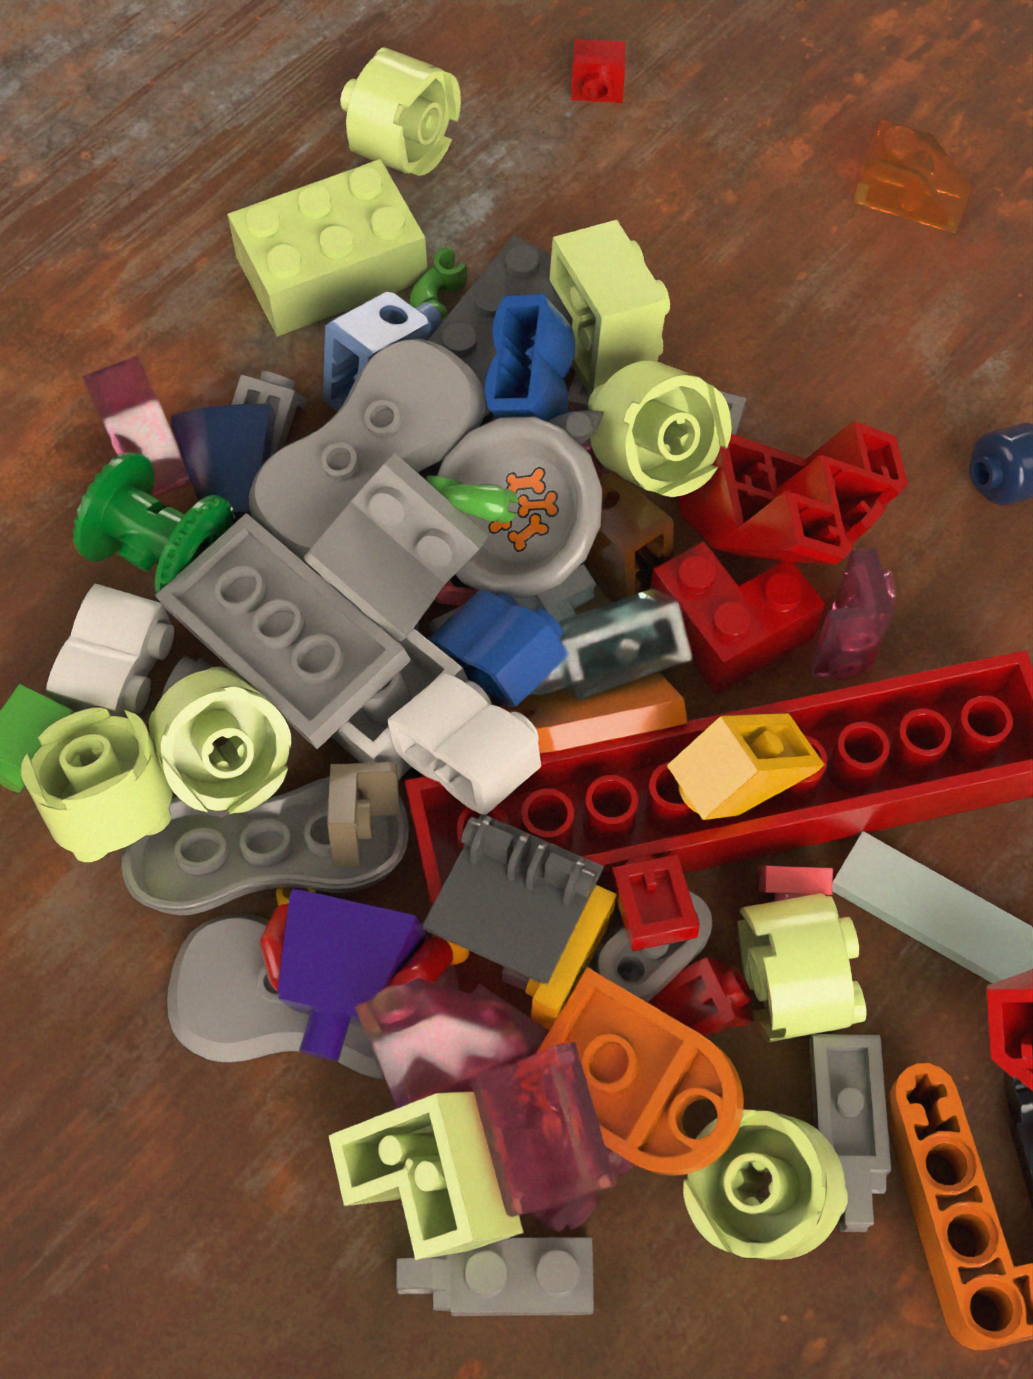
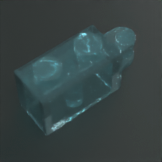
[532,588,693,700]

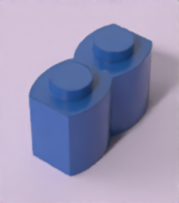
[485,294,575,421]
[428,590,569,708]

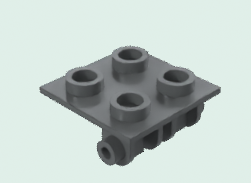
[422,814,604,985]

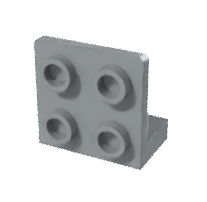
[304,453,489,642]

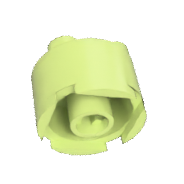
[340,48,461,176]
[588,361,732,497]
[148,666,291,814]
[21,708,173,862]
[738,893,866,1042]
[683,1110,848,1260]

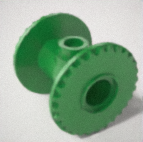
[72,451,235,594]

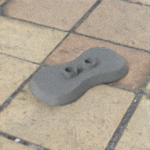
[249,339,486,566]
[121,776,409,915]
[167,913,459,1080]

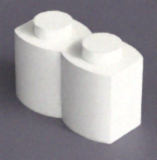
[46,584,174,718]
[387,674,541,815]

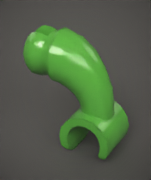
[410,247,468,321]
[426,476,519,523]

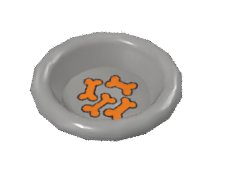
[437,417,602,598]

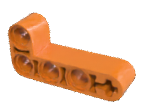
[885,1063,1033,1350]

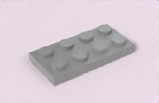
[155,513,411,749]

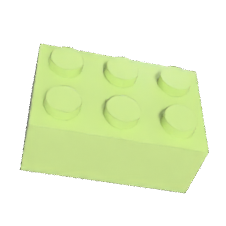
[227,159,428,337]

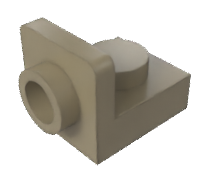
[327,762,400,867]

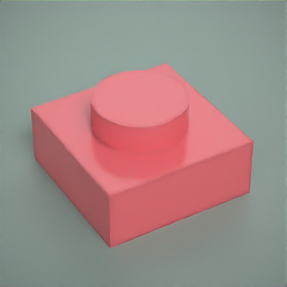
[758,866,833,901]

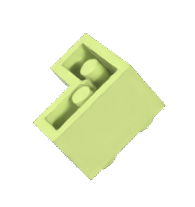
[549,220,670,395]
[329,1091,523,1260]

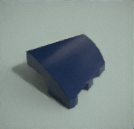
[170,404,276,524]

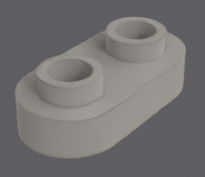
[596,892,712,1002]

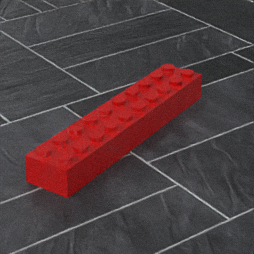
[405,650,1033,908]

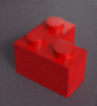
[648,541,826,695]

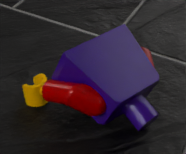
[259,888,470,1061]

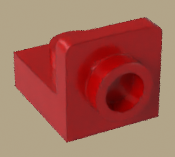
[571,39,626,103]
[610,854,700,952]
[647,957,754,1039]

